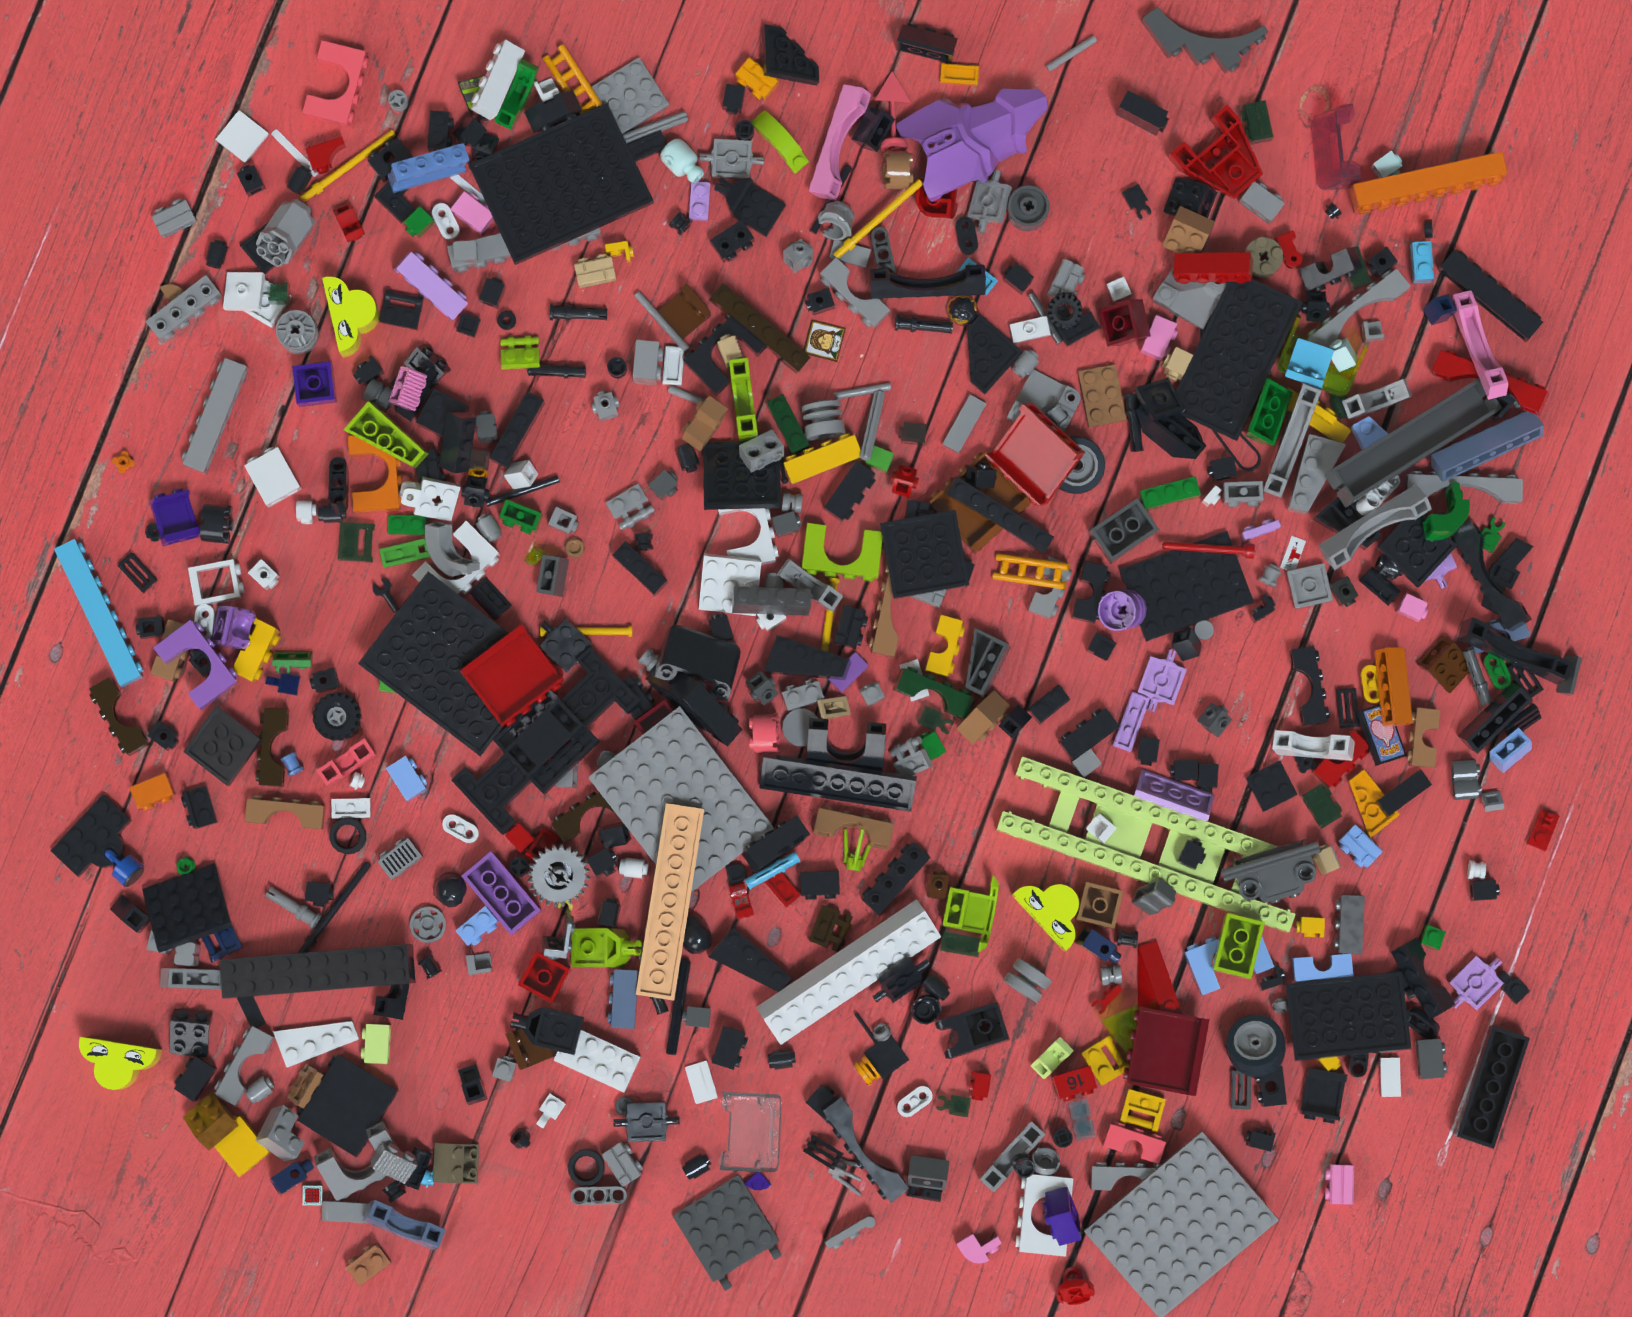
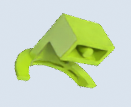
[943,876,999,952]

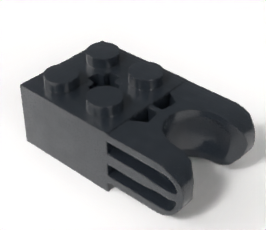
[935,1002,1010,1059]

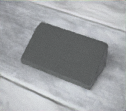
[1556,656,1582,696]

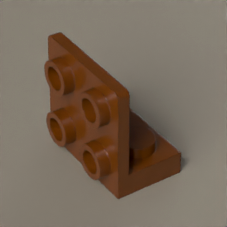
[658,284,711,339]
[1417,636,1469,693]
[505,1029,557,1070]

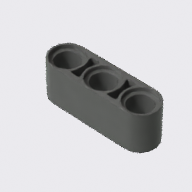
[871,227,896,274]

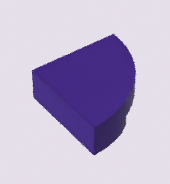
[744,1171,771,1190]

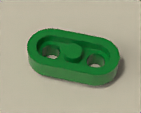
[1483,654,1511,690]

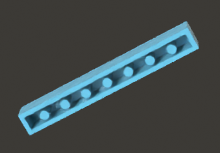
[54,539,144,687]

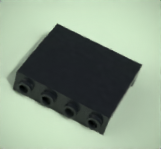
[297,1054,399,1157]

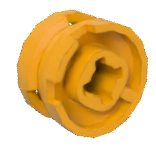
[853,1056,881,1086]

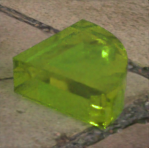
[524,546,546,565]

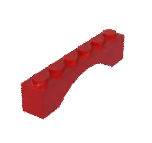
[1432,350,1549,416]

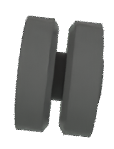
[1007,185,1050,232]

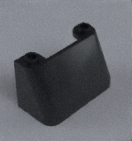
[654,625,741,701]

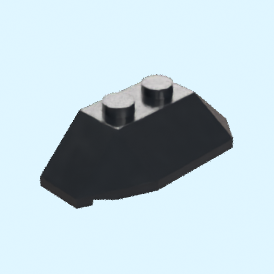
[1136,404,1206,459]

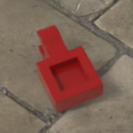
[1091,985,1123,1014]

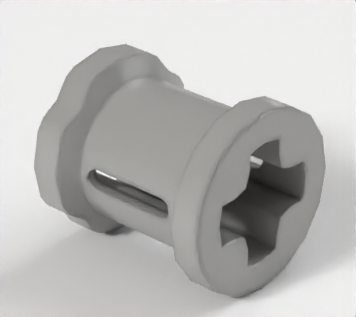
[1046,403,1071,427]

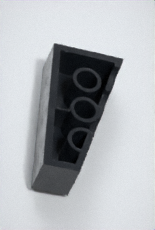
[764,635,851,680]
[708,928,792,992]

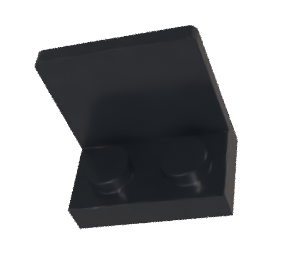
[1164,177,1218,218]

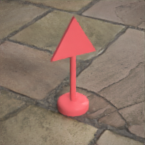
[875,72,911,151]

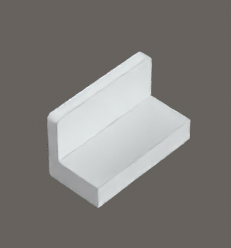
[685,1060,718,1104]

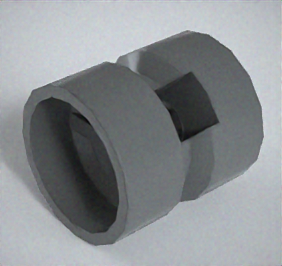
[362,378,393,412]

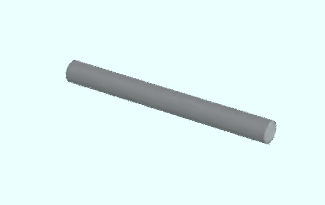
[634,291,689,352]

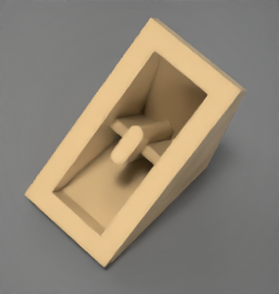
[817,696,851,720]

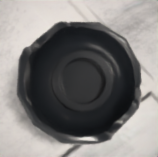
[911,995,942,1025]

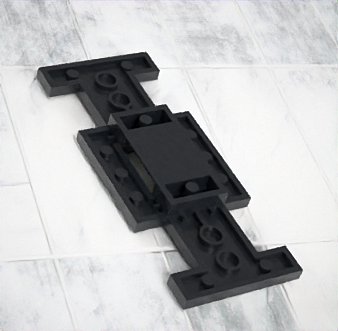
[451,647,642,835]

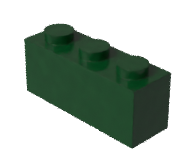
[766,394,809,455]

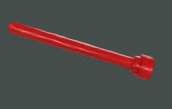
[1162,542,1255,559]

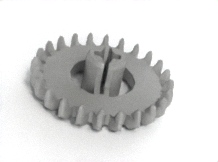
[527,844,590,907]

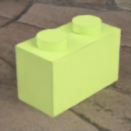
[361,1024,391,1064]

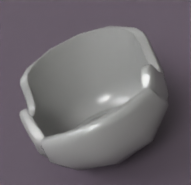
[1031,1147,1060,1176]

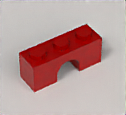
[1312,730,1369,788]

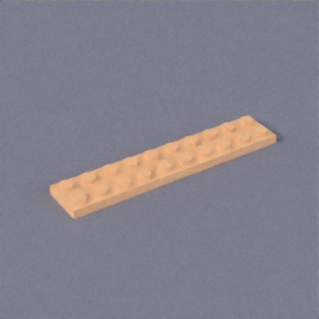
[636,803,704,1000]

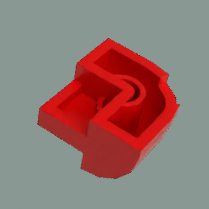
[915,178,958,219]

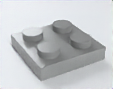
[1286,563,1333,609]

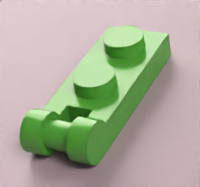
[379,538,431,569]

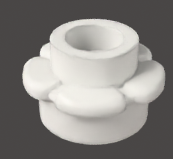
[349,772,365,790]

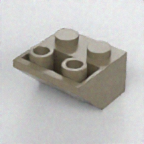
[433,1143,479,1184]

